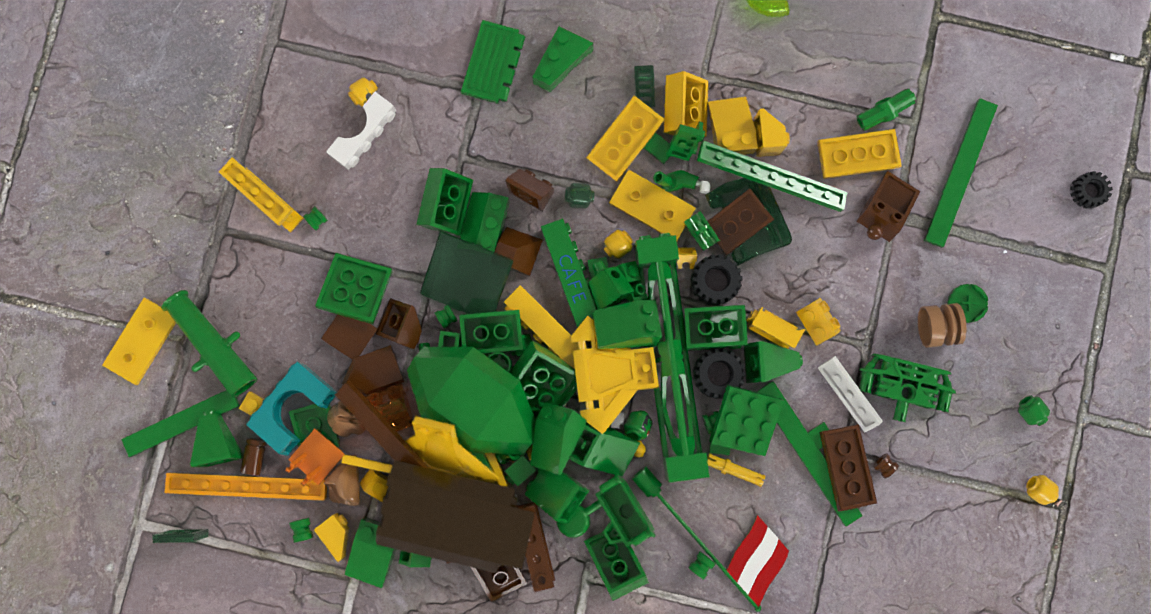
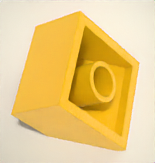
[753,108,790,157]

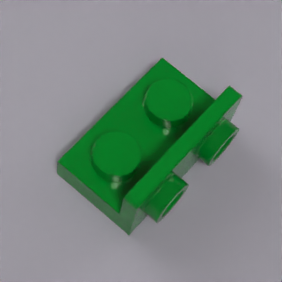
[666,122,705,161]

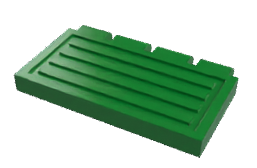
[461,20,526,104]

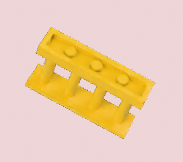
[219,157,304,233]

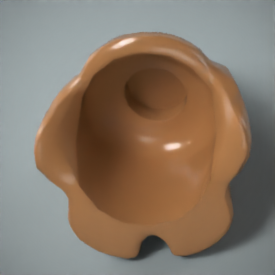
[327,401,366,437]
[324,455,360,506]

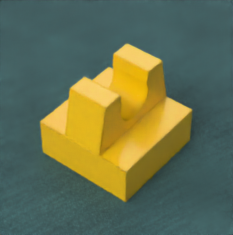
[677,247,697,269]

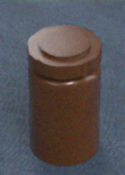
[240,438,267,476]

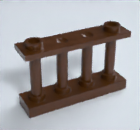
[517,502,556,593]

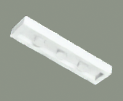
[818,356,883,432]

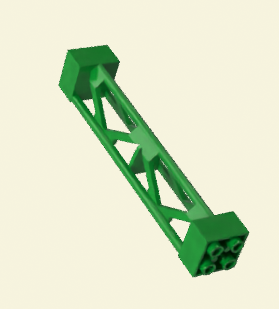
[634,233,710,483]

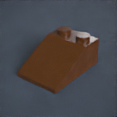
[505,169,554,212]
[471,565,527,602]

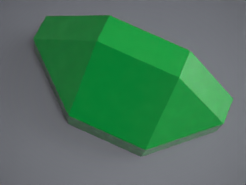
[407,347,536,455]

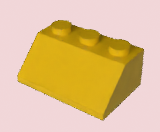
[664,71,708,137]

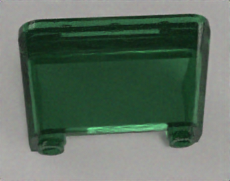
[705,178,792,266]

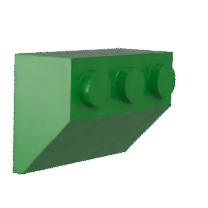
[416,168,474,236]
[458,192,510,257]

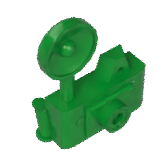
[556,473,656,547]

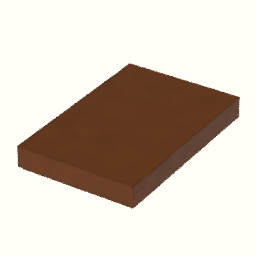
[708,189,774,256]

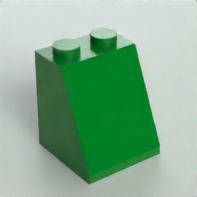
[524,469,590,524]

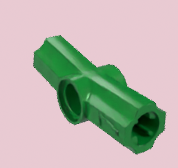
[856,88,916,131]

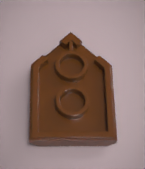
[342,345,405,395]

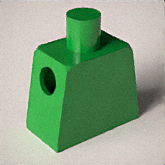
[589,261,634,310]

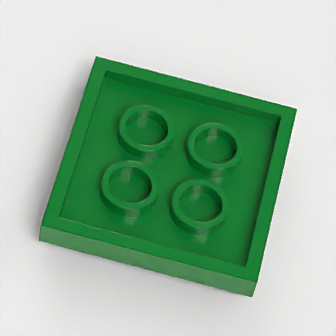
[315,253,393,324]
[709,385,784,456]

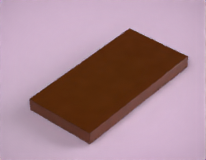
[820,424,877,511]

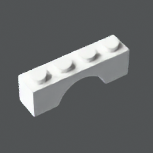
[326,92,396,170]

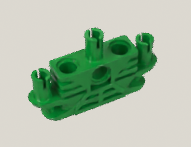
[859,353,956,423]

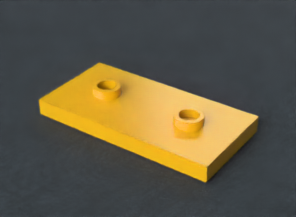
[586,95,665,182]
[817,129,902,179]
[609,169,696,240]
[102,297,176,385]

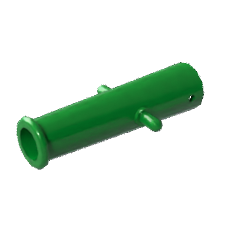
[161,290,258,398]

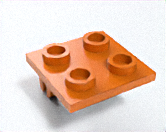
[285,428,345,486]

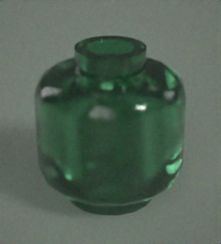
[565,183,595,209]

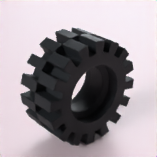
[1070,171,1113,209]

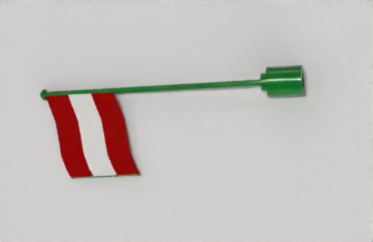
[632,466,789,612]

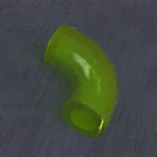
[746,0,789,18]

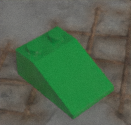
[592,300,662,349]
[684,305,748,351]
[459,310,523,353]
[530,402,587,476]
[344,517,396,588]
[584,531,649,601]

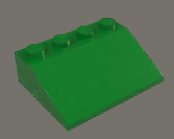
[509,340,577,420]

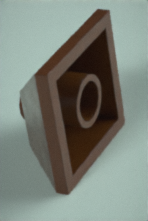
[492,227,543,276]
[376,298,422,350]

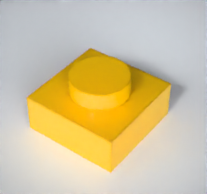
[239,391,264,415]

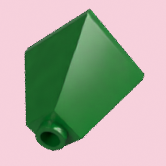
[744,341,803,383]
[190,410,243,467]

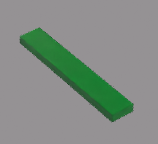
[121,390,240,457]

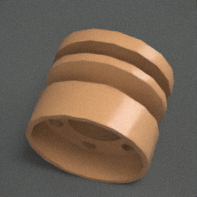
[918,303,967,348]

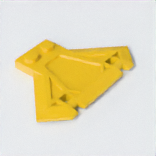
[571,316,659,435]
[405,416,500,483]

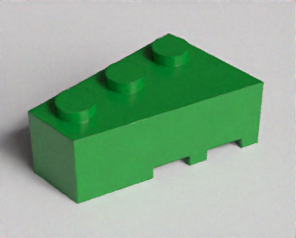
[532,26,594,92]

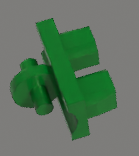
[683,211,720,251]

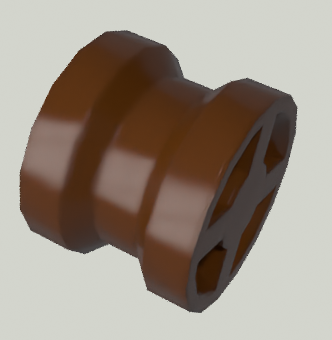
[873,453,899,479]

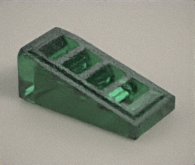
[634,65,655,107]

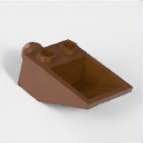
[856,171,920,242]

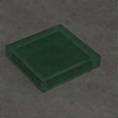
[153,529,208,543]

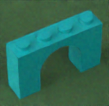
[246,362,337,456]

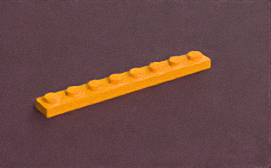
[165,472,327,500]

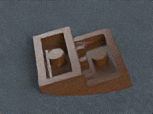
[321,314,378,360]

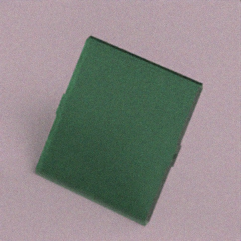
[420,232,514,313]

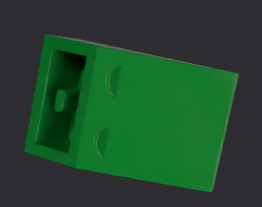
[569,422,640,477]

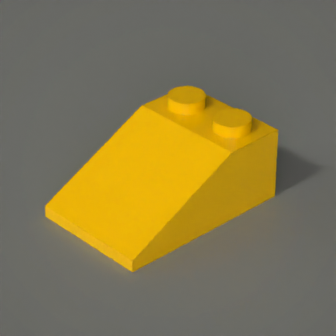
[708,97,758,155]

